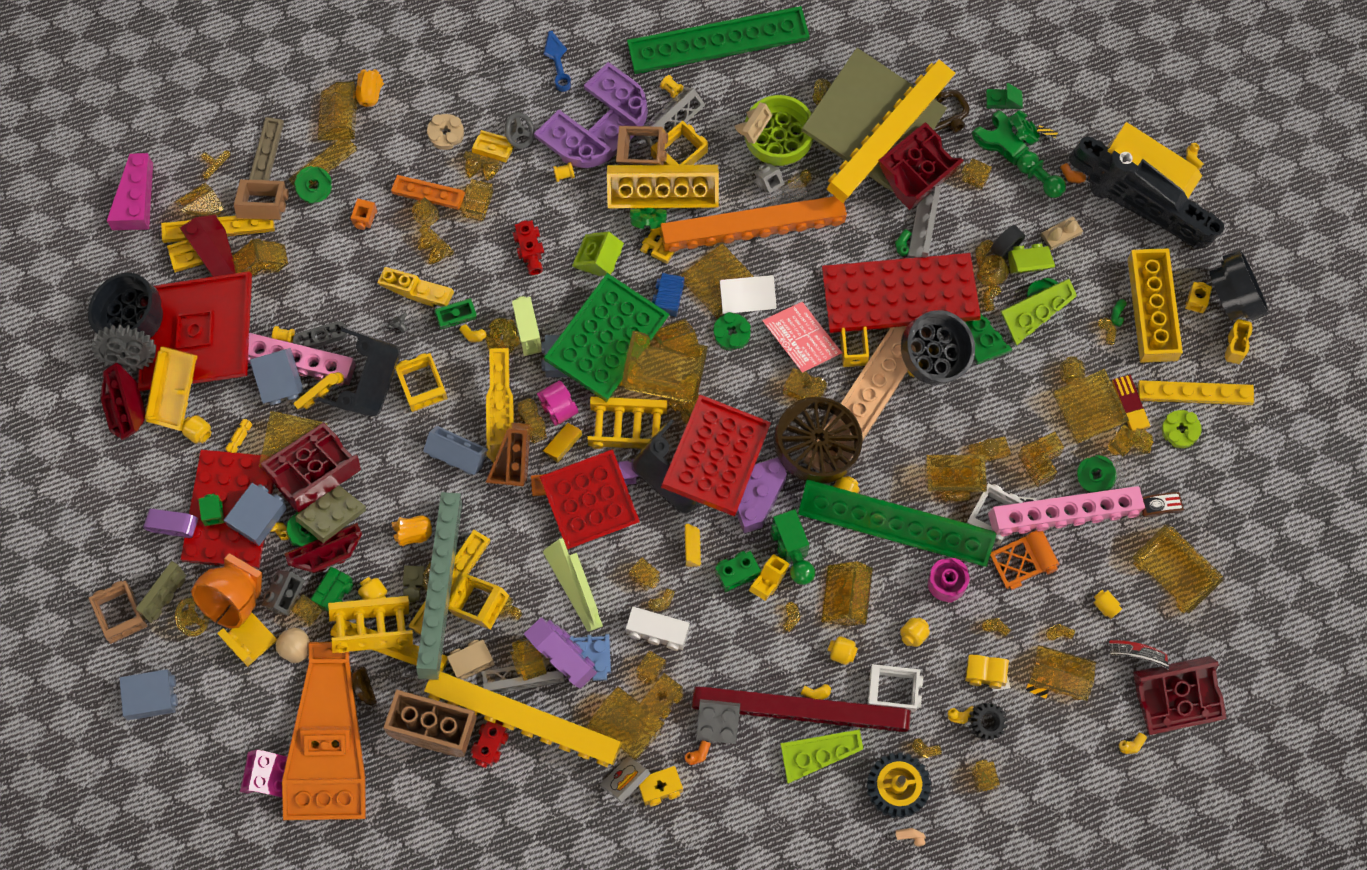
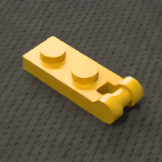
[293,372,344,409]

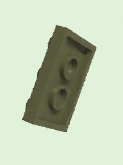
[296,485,366,543]
[136,561,187,623]

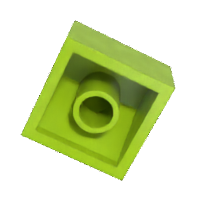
[572,231,624,276]
[1008,244,1055,274]

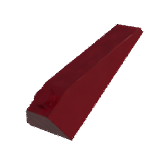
[179,214,237,277]

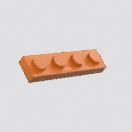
[391,175,465,210]

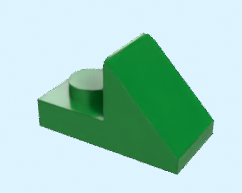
[986,83,1023,109]

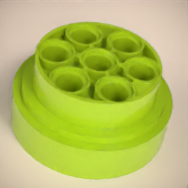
[744,95,813,166]

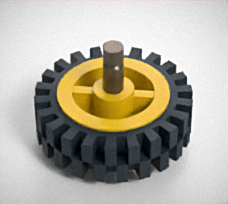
[867,753,931,819]

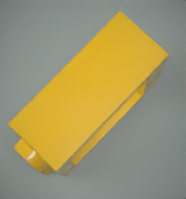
[651,120,708,165]
[396,353,448,412]
[448,573,509,630]

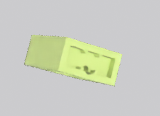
[512,296,542,356]

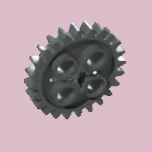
[92,325,156,372]

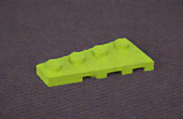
[1000,279,1077,345]
[780,729,863,784]

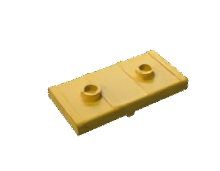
[145,347,197,431]

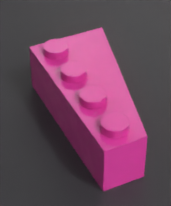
[107,153,153,230]

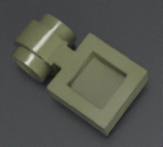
[403,565,425,603]

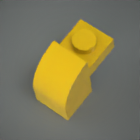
[749,554,790,601]

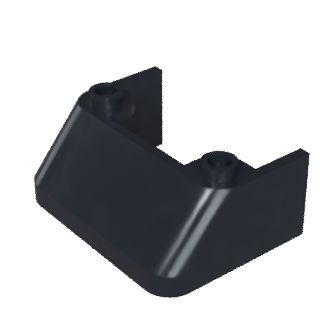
[317,328,400,417]
[631,419,699,514]

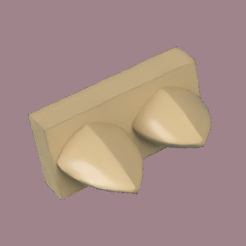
[735,102,772,144]
[1041,217,1083,250]

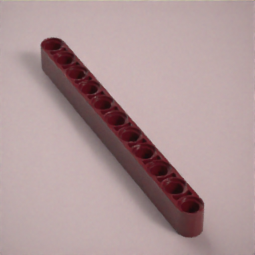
[692,686,911,732]

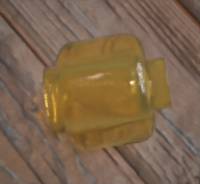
[1060,356,1085,386]

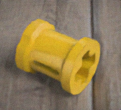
[660,75,684,98]
[553,162,575,182]
[272,326,295,343]

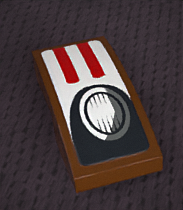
[1142,492,1184,517]

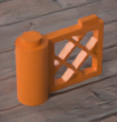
[990,530,1059,591]

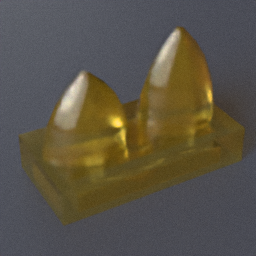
[463,151,504,180]
[418,225,455,264]

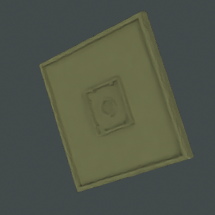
[801,48,947,192]

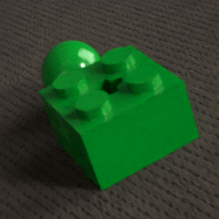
[770,509,815,585]

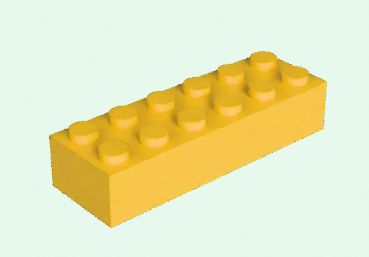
[607,165,719,208]
[1127,248,1183,363]

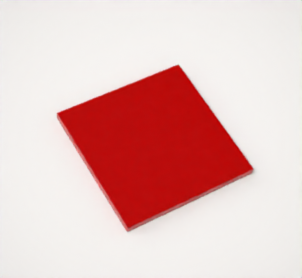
[138,271,252,391]

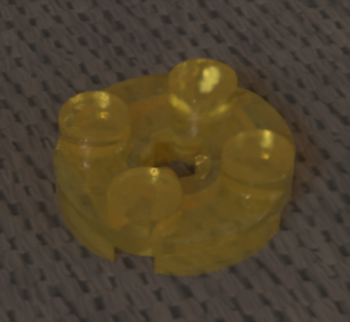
[486,318,520,354]

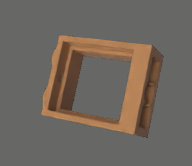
[616,126,668,165]
[234,179,289,220]
[89,581,148,644]

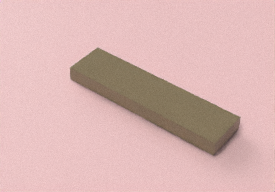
[249,117,284,180]

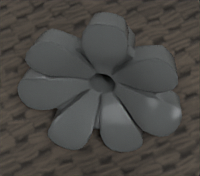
[386,312,408,333]

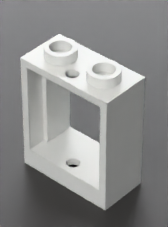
[967,483,1023,546]
[868,664,923,713]

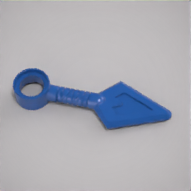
[544,30,571,92]

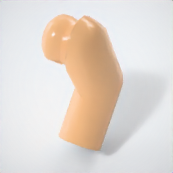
[896,828,926,846]

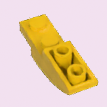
[377,267,454,307]

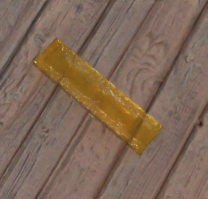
[288,135,357,187]

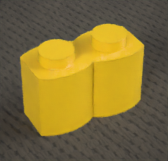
[1225,319,1252,365]
[965,655,1009,689]

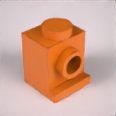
[351,198,377,230]

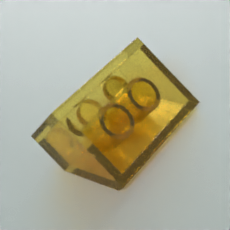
[318,81,357,140]
[924,455,987,492]
[821,561,873,626]
[1029,645,1096,701]
[589,686,665,760]

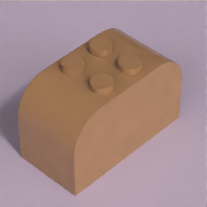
[384,690,477,757]

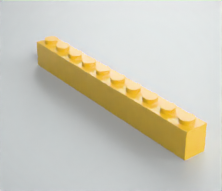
[826,59,956,203]
[424,671,622,767]

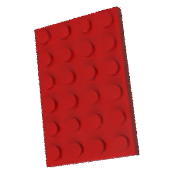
[661,395,771,517]
[181,450,274,569]

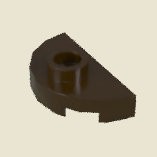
[352,667,377,706]

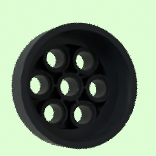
[1209,248,1270,321]
[88,272,163,338]
[901,310,975,385]

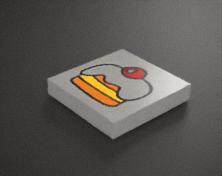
[600,756,650,802]

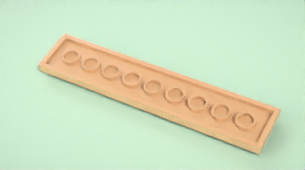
[804,326,926,481]

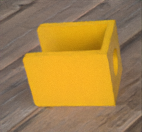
[840,326,869,367]

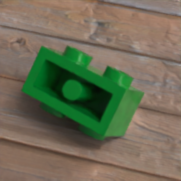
[715,551,761,593]

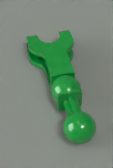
[972,110,1066,198]

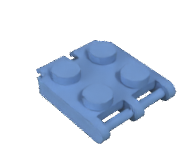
[570,634,611,681]

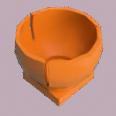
[191,553,262,628]

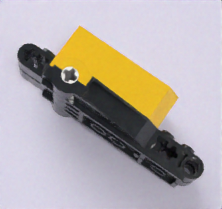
[1069,122,1224,249]

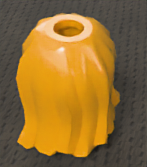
[355,69,384,107]
[392,515,433,546]

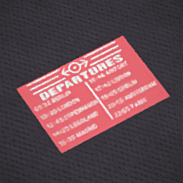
[762,302,842,373]

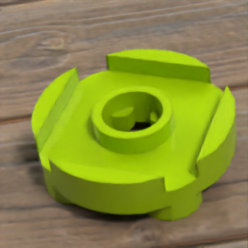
[1162,410,1201,448]

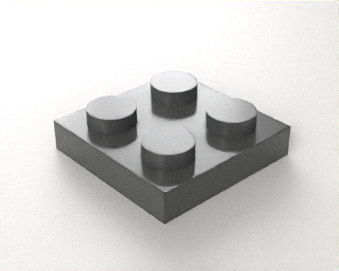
[696,699,740,744]

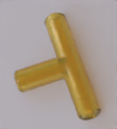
[201,150,231,180]

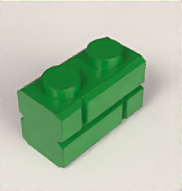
[434,298,477,330]
[310,566,353,613]

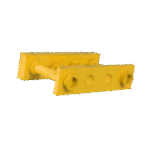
[588,397,667,449]
[328,596,413,653]

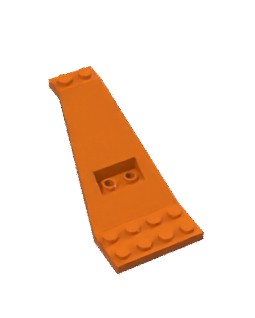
[282,642,366,820]

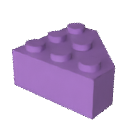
[736,458,787,534]
[524,617,598,689]

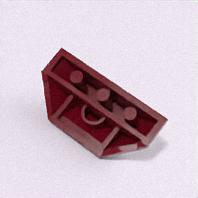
[100,363,146,440]
[284,523,362,573]

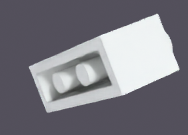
[626,607,690,651]

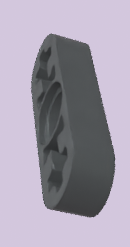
[293,321,347,348]

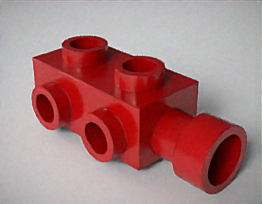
[512,220,544,275]
[471,720,509,768]

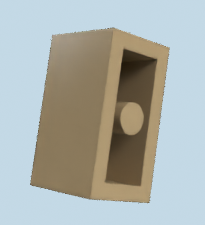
[447,640,495,680]

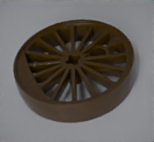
[774,397,863,484]

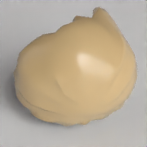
[276,627,310,663]

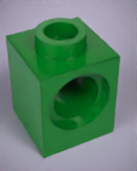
[199,494,225,526]

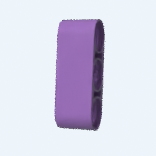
[143,509,198,538]

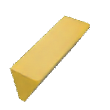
[543,423,582,463]
[685,524,701,567]

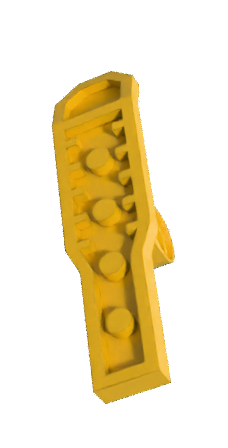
[486,348,514,463]

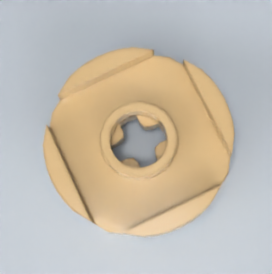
[427,114,464,150]

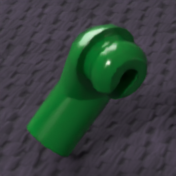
[895,229,912,256]
[1111,299,1127,327]

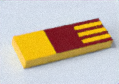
[1112,374,1150,433]

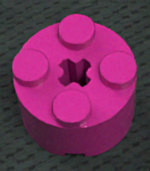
[537,380,579,426]
[928,558,970,603]

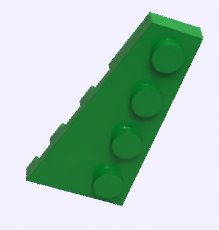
[964,313,1012,365]

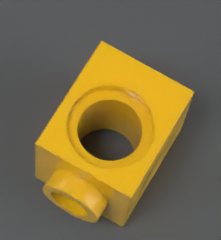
[1185,282,1212,314]

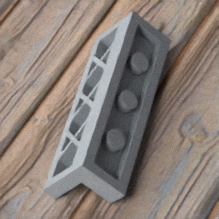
[637,87,705,148]
[907,186,941,258]
[482,660,564,694]

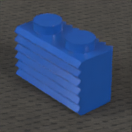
[652,273,684,317]

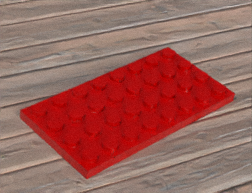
[822,253,981,333]

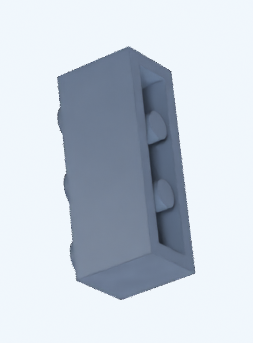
[423,426,488,475]

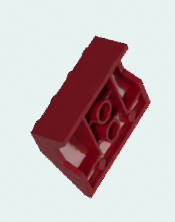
[878,122,964,210]
[261,422,361,513]
[1133,656,1227,735]

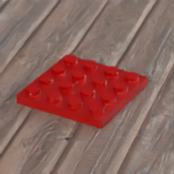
[540,449,640,550]

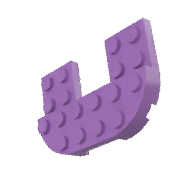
[534,62,648,168]

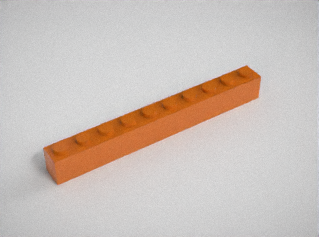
[660,196,847,252]

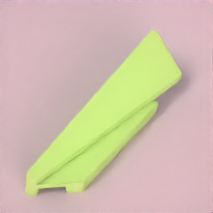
[543,538,603,631]

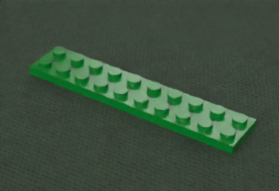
[627,6,810,74]
[798,480,997,567]

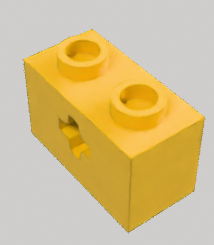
[638,766,683,807]

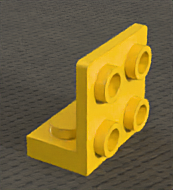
[217,612,277,667]

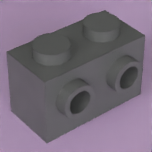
[261,570,305,616]

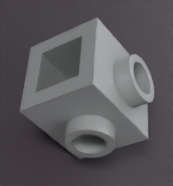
[754,164,785,193]

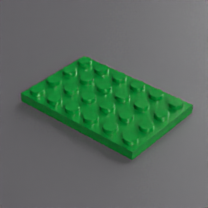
[544,273,670,402]

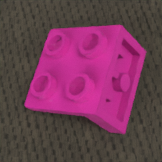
[240,750,287,798]

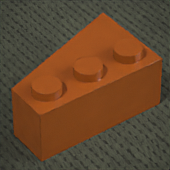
[485,422,531,486]

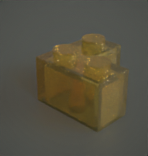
[233,238,288,278]
[1018,431,1065,488]

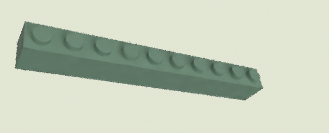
[416,492,462,680]

